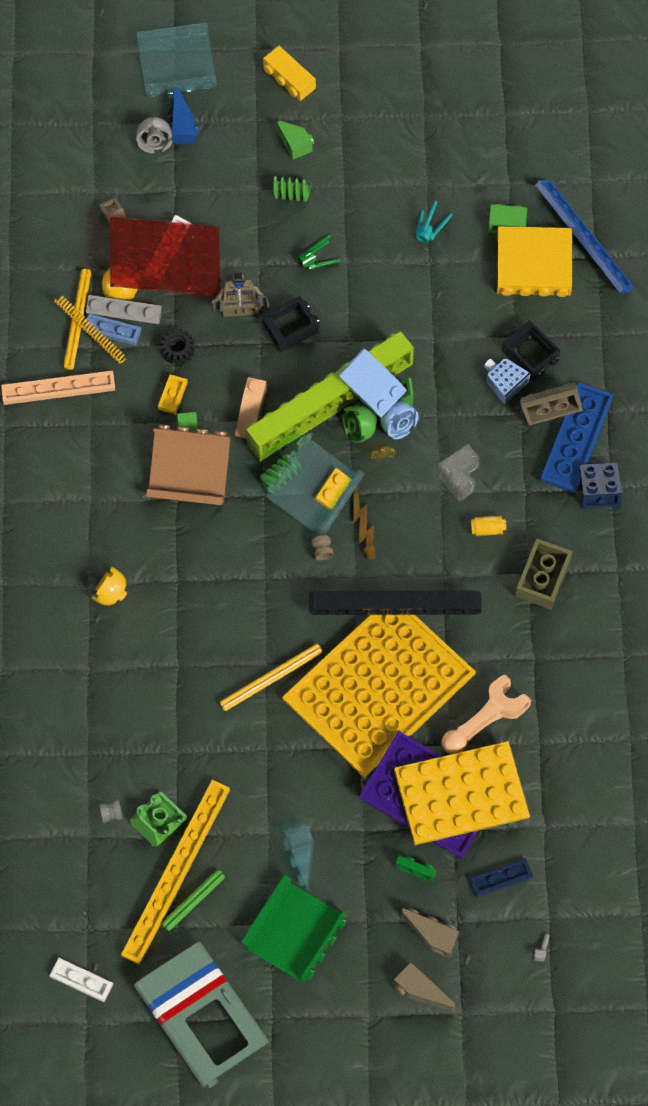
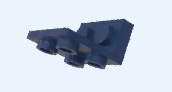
[580,463,622,509]

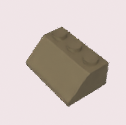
[521,383,583,426]

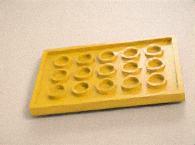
[394,741,530,846]

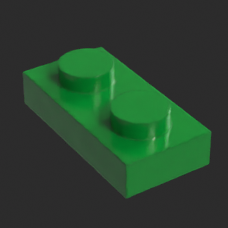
[396,856,436,883]

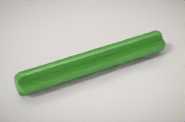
[162,870,225,931]

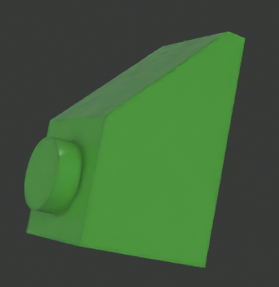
[277,121,314,160]

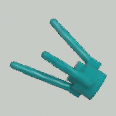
[415,201,453,243]

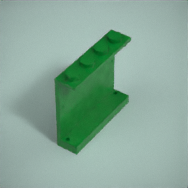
[241,875,347,984]

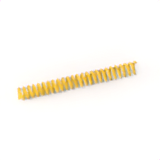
[55,296,126,363]

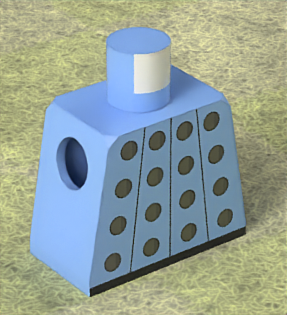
[484,359,530,405]

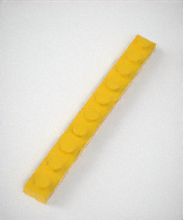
[121,780,230,965]

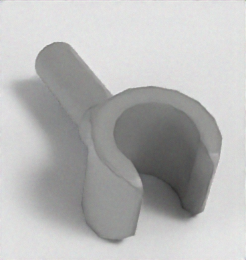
[534,934,550,961]

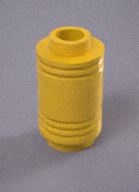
[471,515,506,536]

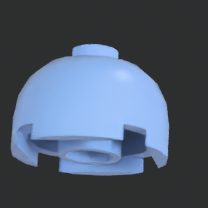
[380,401,419,439]

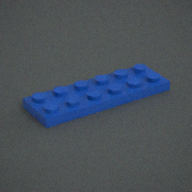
[540,382,614,494]

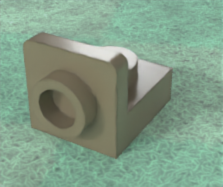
[99,198,127,229]

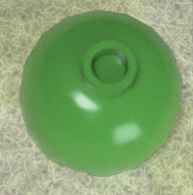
[342,405,377,444]

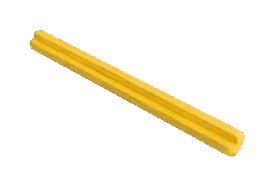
[63,269,91,370]
[220,644,322,711]

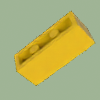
[263,46,316,101]

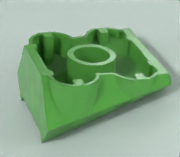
[130,791,187,846]

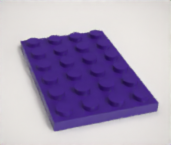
[359,731,479,860]

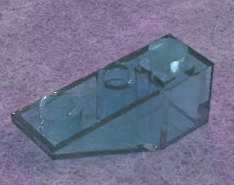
[282,823,314,891]

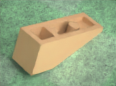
[235,377,267,439]

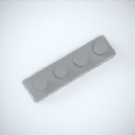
[86,295,162,324]

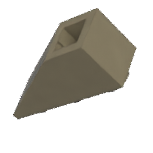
[402,908,459,958]

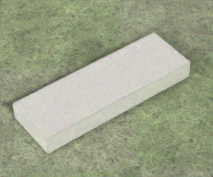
[49,958,113,1002]

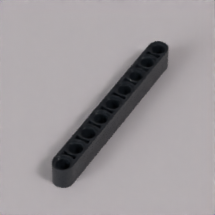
[309,590,482,615]

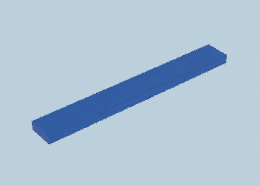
[536,180,634,293]

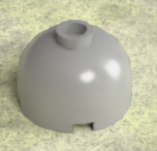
[136,117,172,153]

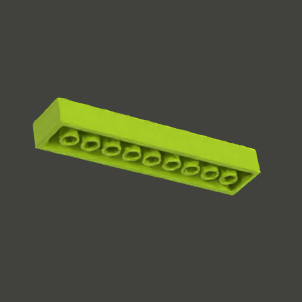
[246,331,414,462]

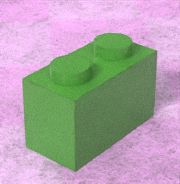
[488,204,527,233]

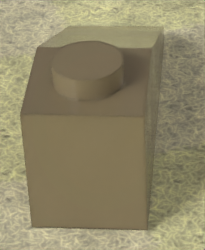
[394,963,456,1011]

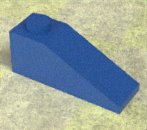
[172,88,199,144]

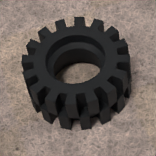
[161,328,195,365]

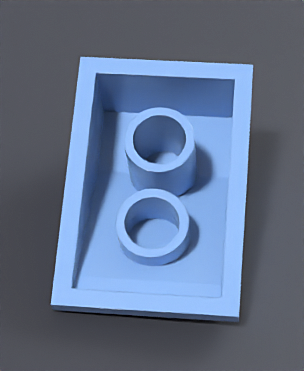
[338,348,407,418]

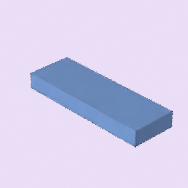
[83,314,142,346]

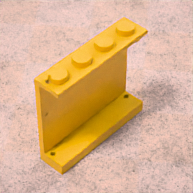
[497,226,572,297]

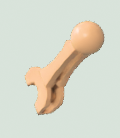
[442,675,531,755]

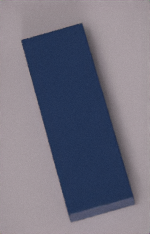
[470,858,533,898]

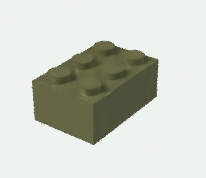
[515,538,573,610]

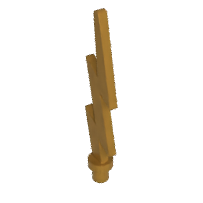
[354,485,376,561]

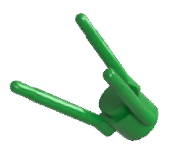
[298,234,341,270]

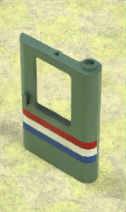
[134,942,269,1089]

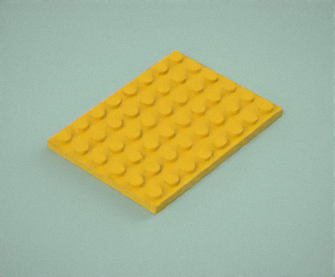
[282,615,476,779]

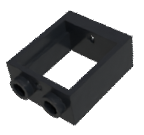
[262,296,320,353]
[502,320,561,380]

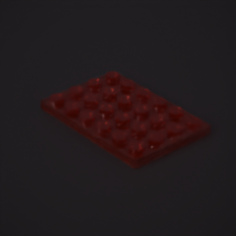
[110,217,221,296]

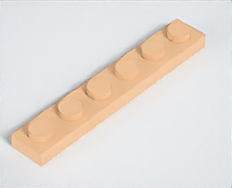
[1,371,116,405]

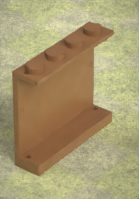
[146,424,231,505]

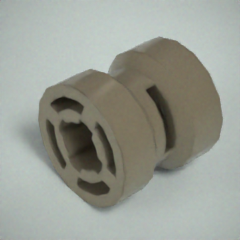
[311,535,334,561]

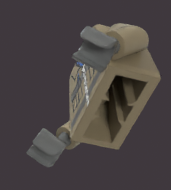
[212,273,269,317]

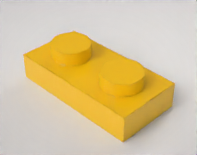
[158,374,188,415]
[314,468,351,510]

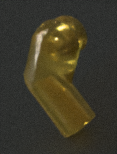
[371,445,396,460]

